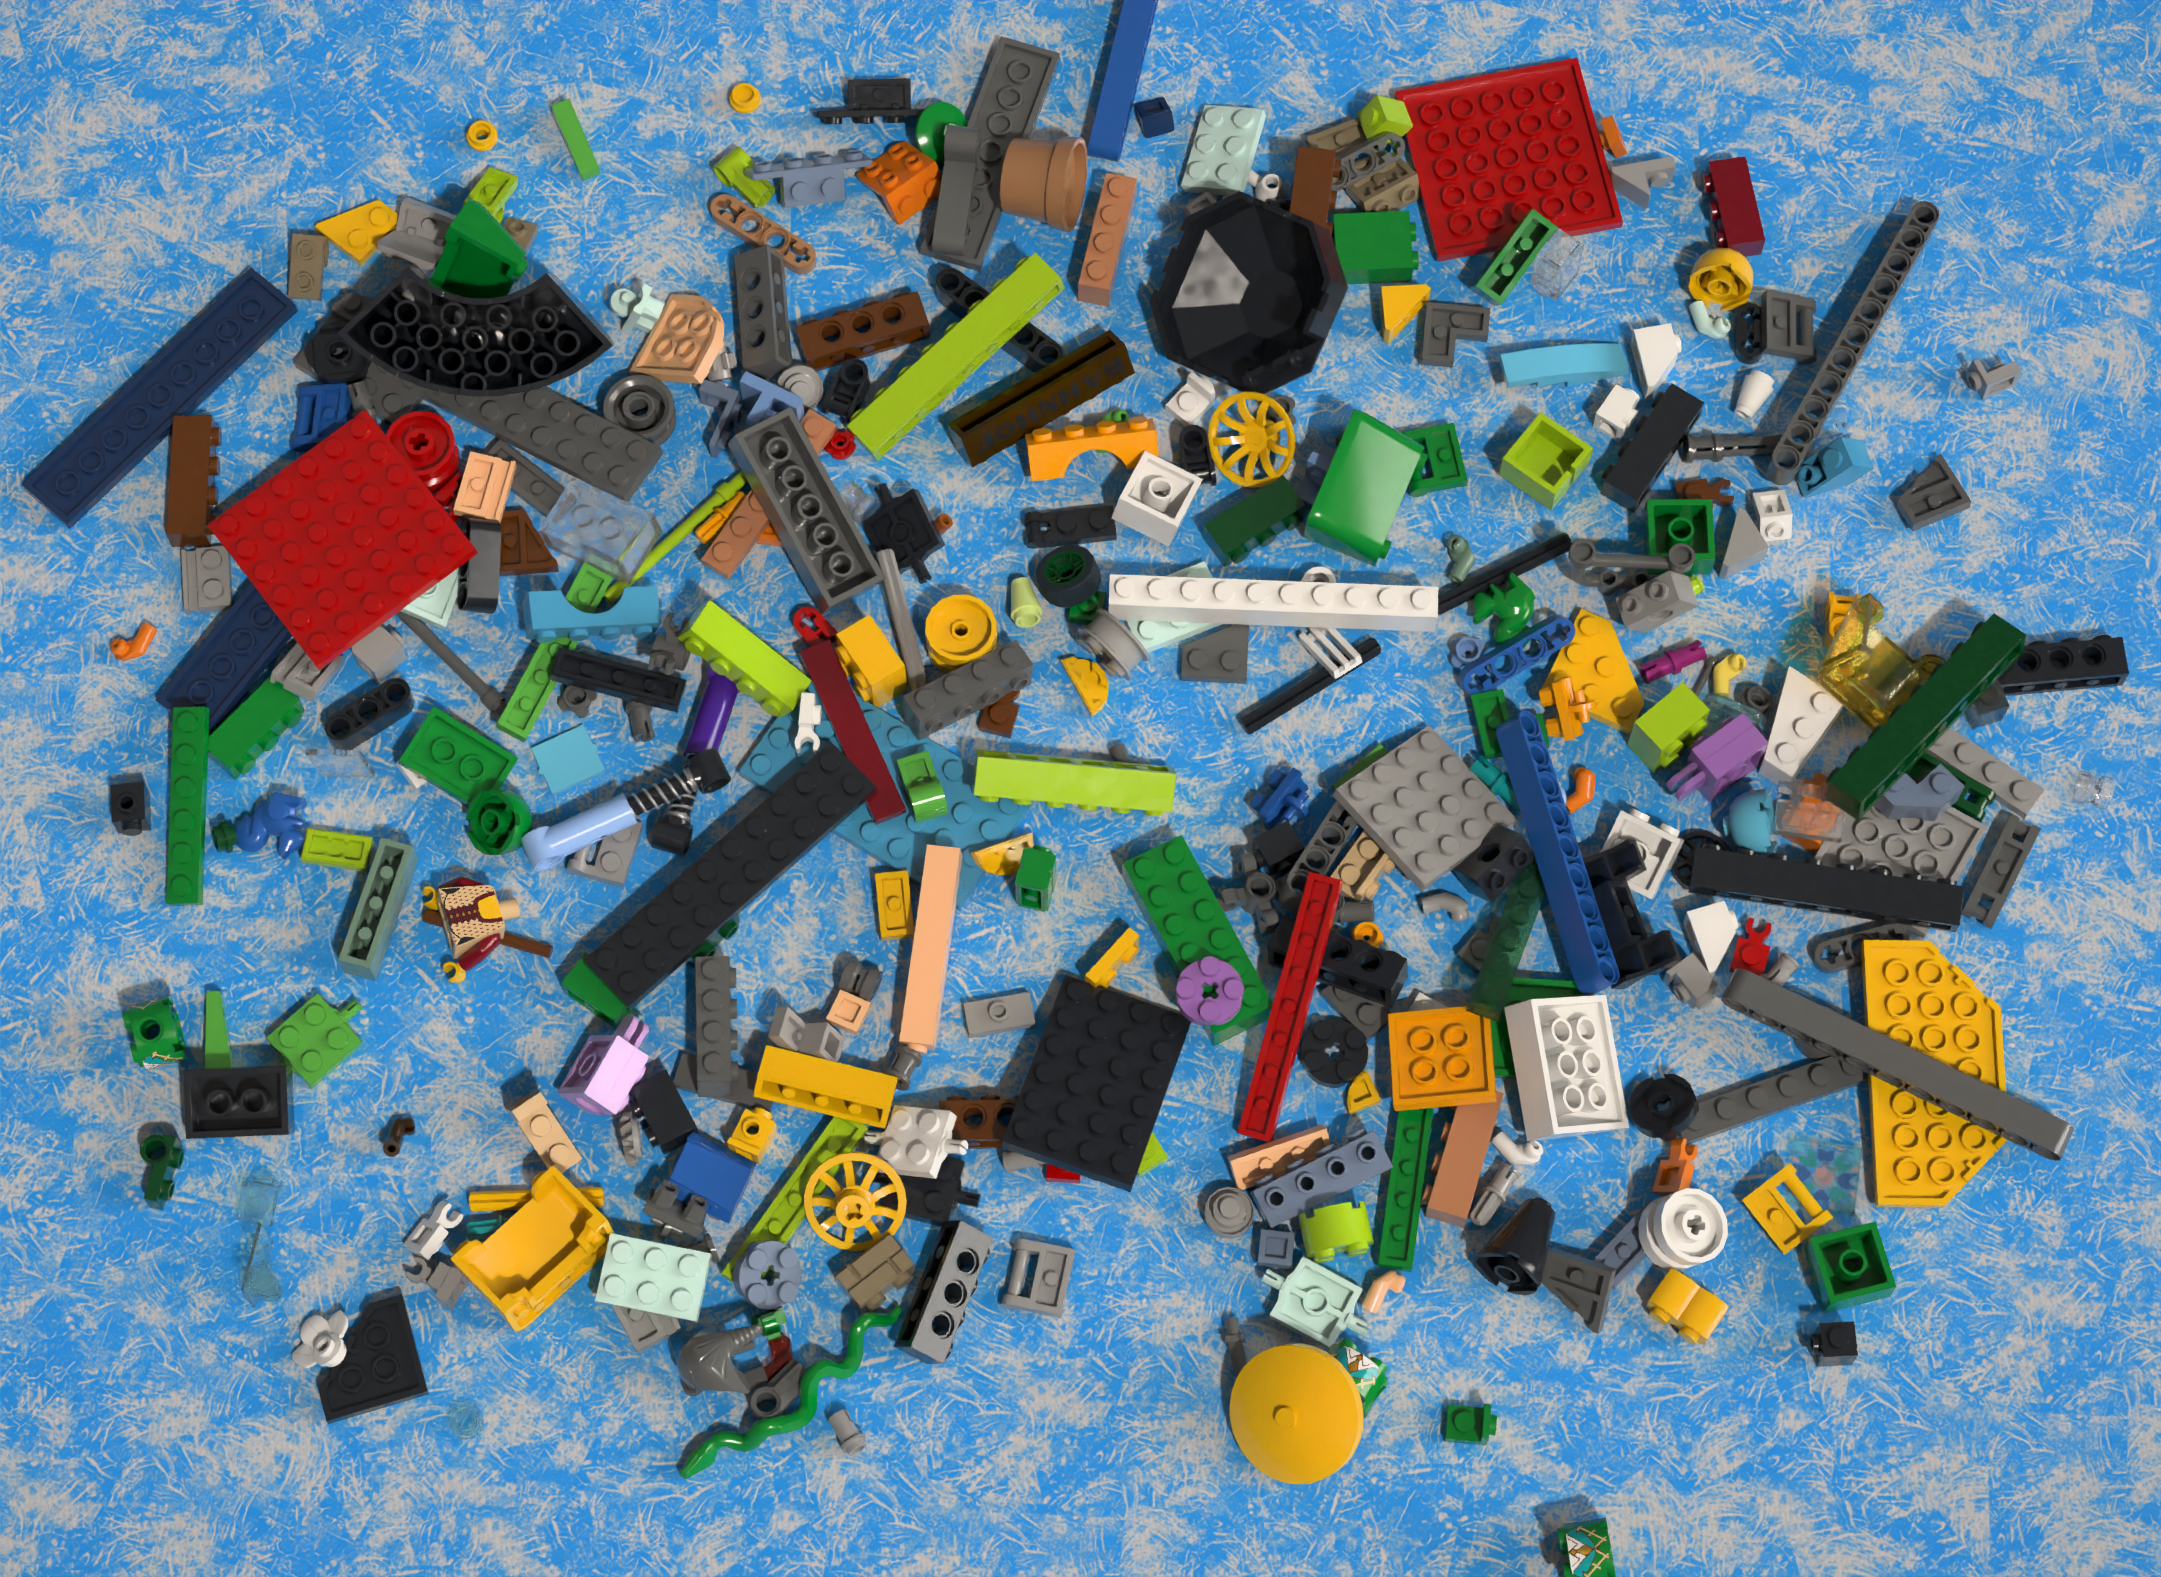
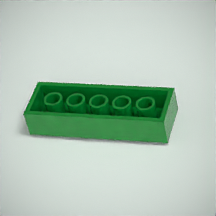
[1122,835,1273,1046]

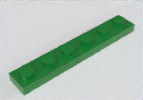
[166,706,209,906]
[1377,1108,1433,1272]

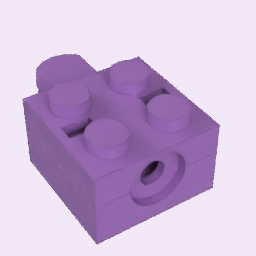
[1666,713,1769,803]

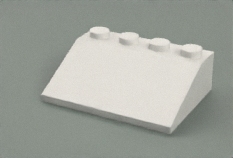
[1504,995,1629,1141]

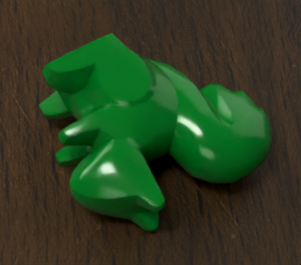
[1473,572,1536,648]

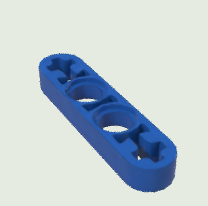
[1458,614,1575,695]

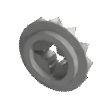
[620,1111,643,1167]

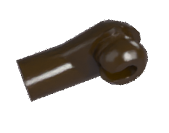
[383,1116,415,1157]

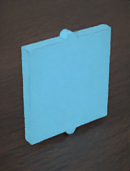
[531,725,606,796]

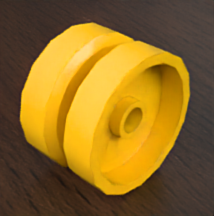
[925,595,997,674]

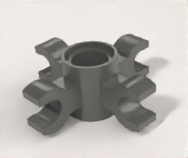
[648,612,691,678]
[1217,852,1294,934]

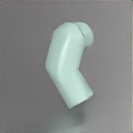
[1689,301,1731,339]

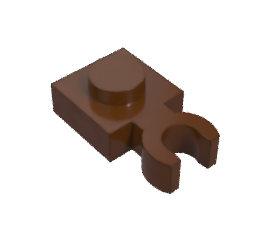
[1674,478,1734,507]
[979,690,1020,739]

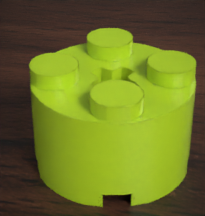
[1298,1201,1374,1264]

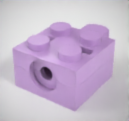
[557,1014,649,1115]

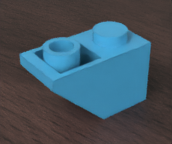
[1795,437,1874,498]

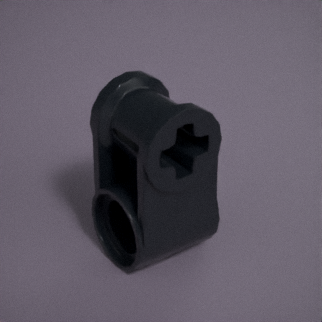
[821,358,870,423]
[1178,425,1217,486]

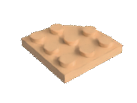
[629,294,724,384]

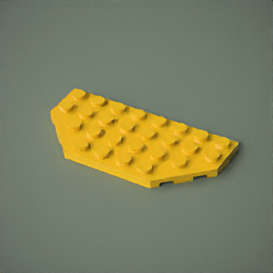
[1861,940,2007,1208]

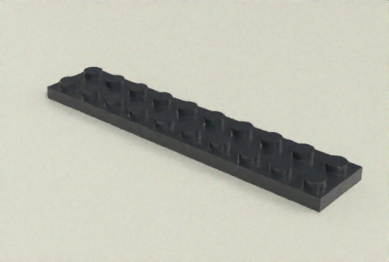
[583,742,877,1011]

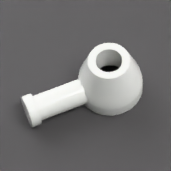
[1247,169,1286,203]

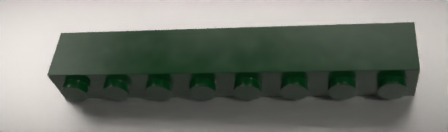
[1826,613,2026,821]

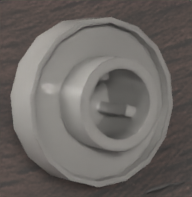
[776,364,823,411]
[1204,1187,1255,1239]

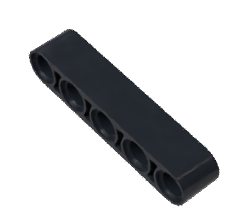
[936,268,1063,373]

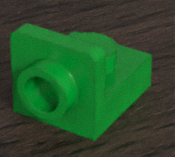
[1445,1404,1497,1445]

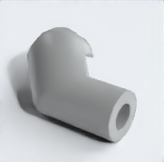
[1420,892,1469,922]

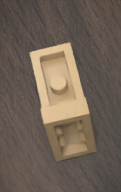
[505,1090,583,1173]

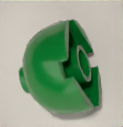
[466,789,533,855]

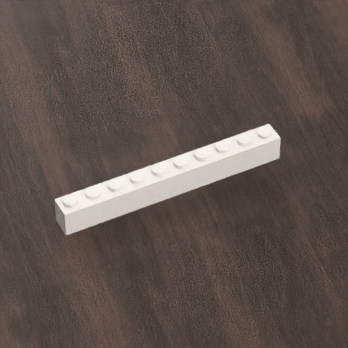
[1108,574,1438,632]

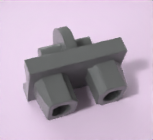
[642,1180,708,1240]

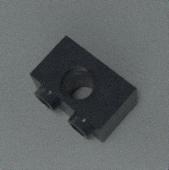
[1453,824,1535,903]

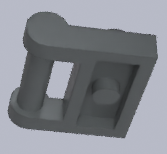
[1761,290,1817,364]

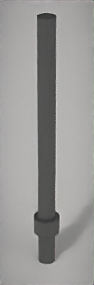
[395,611,507,716]

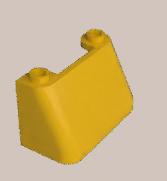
[450,1165,615,1332]

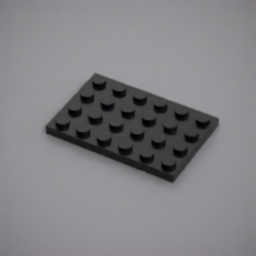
[1001,975,1191,1192]

